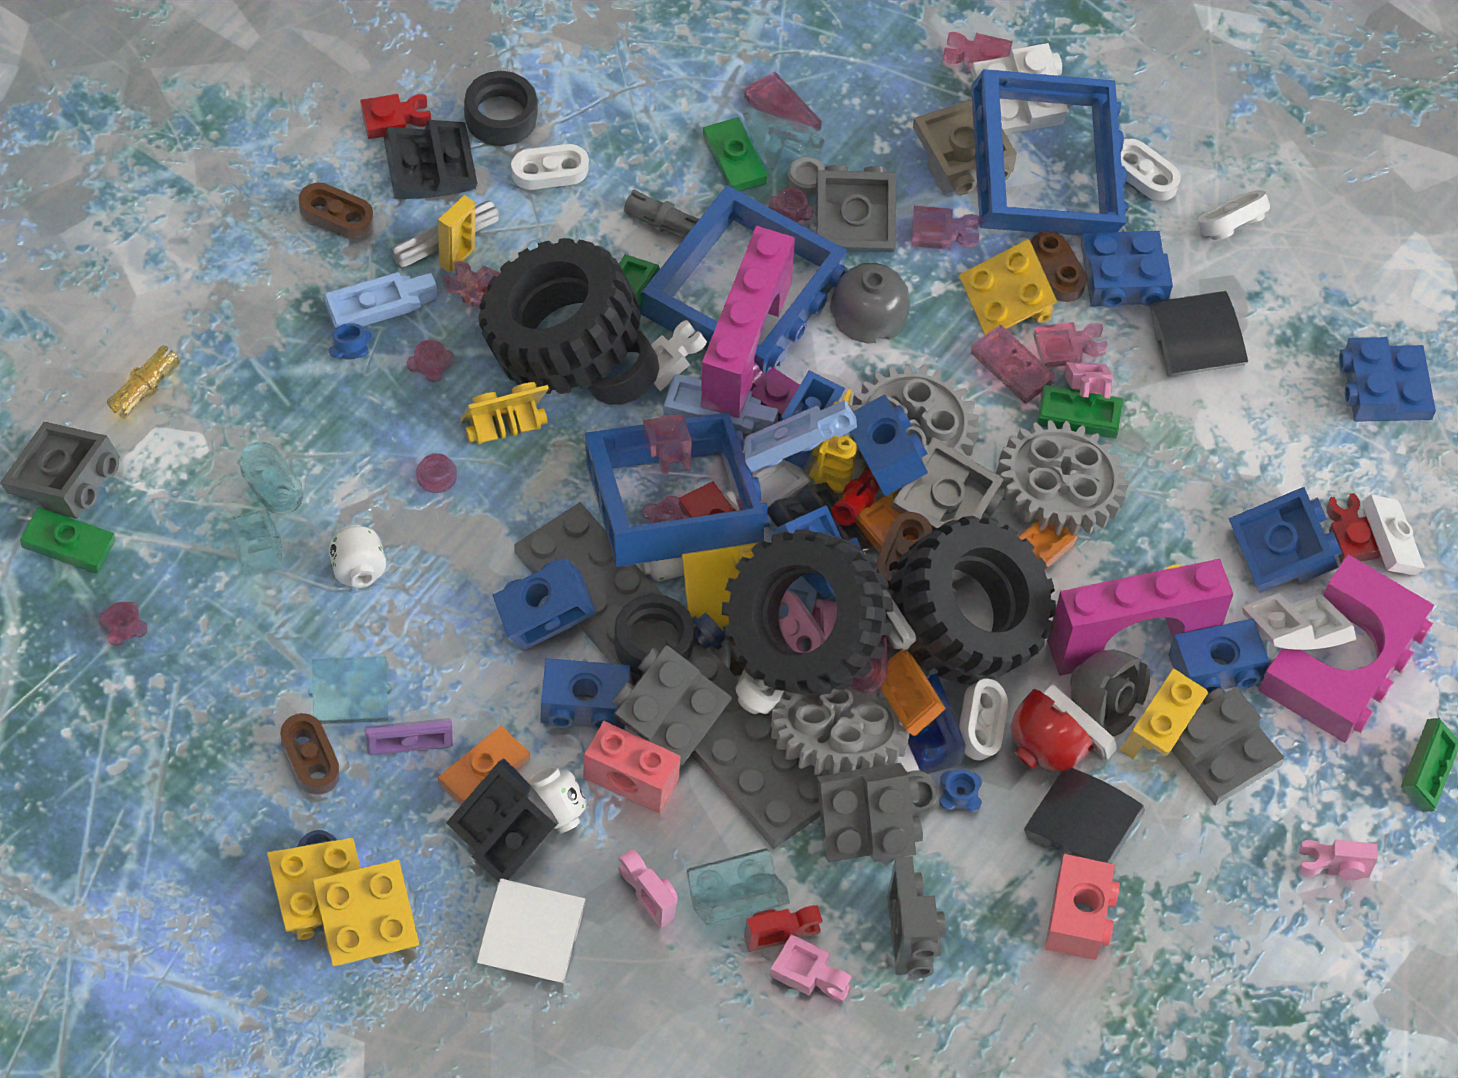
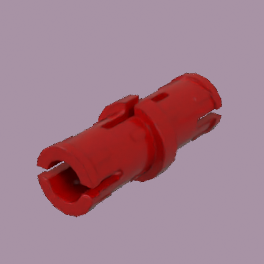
[831,466,881,526]

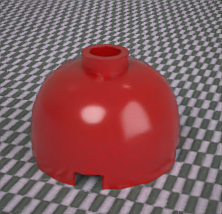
[1010,689,1094,772]

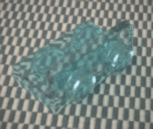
[686,848,790,926]

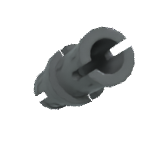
[624,189,699,238]

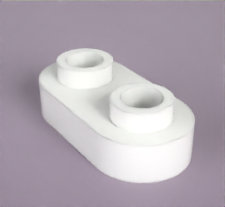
[1121,139,1181,201]
[511,144,589,190]
[1198,190,1271,240]
[736,669,783,714]
[958,678,1008,760]

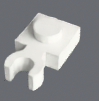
[632,320,707,391]

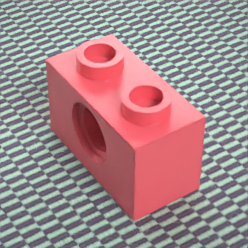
[583,721,681,813]
[1045,854,1120,960]

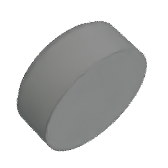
[787,156,825,196]

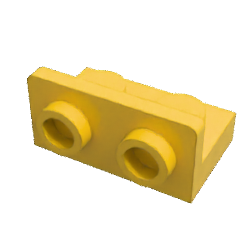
[1119,668,1208,760]

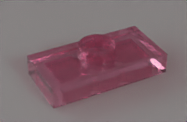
[744,71,822,147]
[971,324,1056,404]

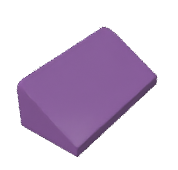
[365,718,453,755]

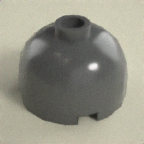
[830,263,910,344]
[1070,649,1150,736]

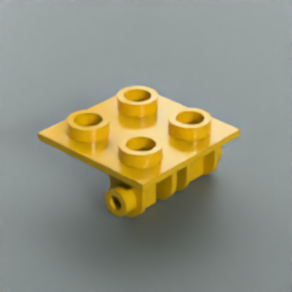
[959,239,1058,339]
[460,382,549,445]
[809,389,857,494]
[682,542,759,630]
[267,838,361,940]
[313,860,420,967]

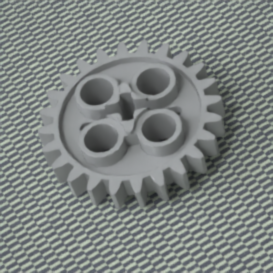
[848,364,979,460]
[996,420,1129,536]
[771,681,909,775]

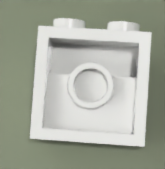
[970,43,1072,135]

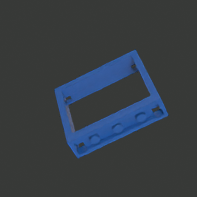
[971,69,1129,236]
[641,185,848,374]
[585,412,770,567]

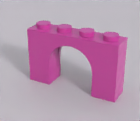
[701,226,795,419]
[1259,554,1434,743]
[1047,559,1233,676]

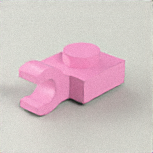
[1299,840,1378,880]
[770,934,852,1003]

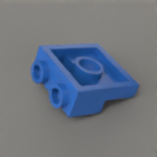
[1081,231,1173,308]
[1339,337,1436,422]
[1228,487,1342,593]

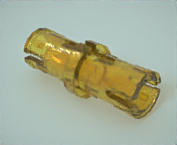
[107,345,180,419]

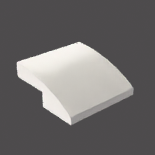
[1242,593,1356,650]
[477,879,586,984]

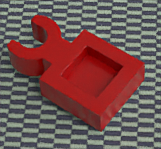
[360,94,431,139]
[1326,493,1381,564]
[744,905,823,952]

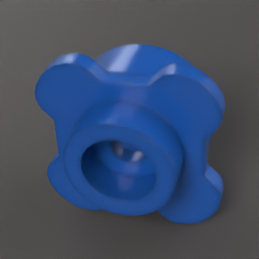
[329,323,372,360]
[939,769,982,812]

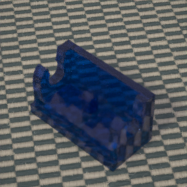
[908,673,966,774]

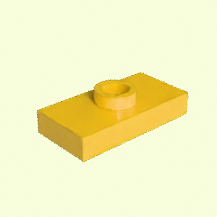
[438,195,475,273]

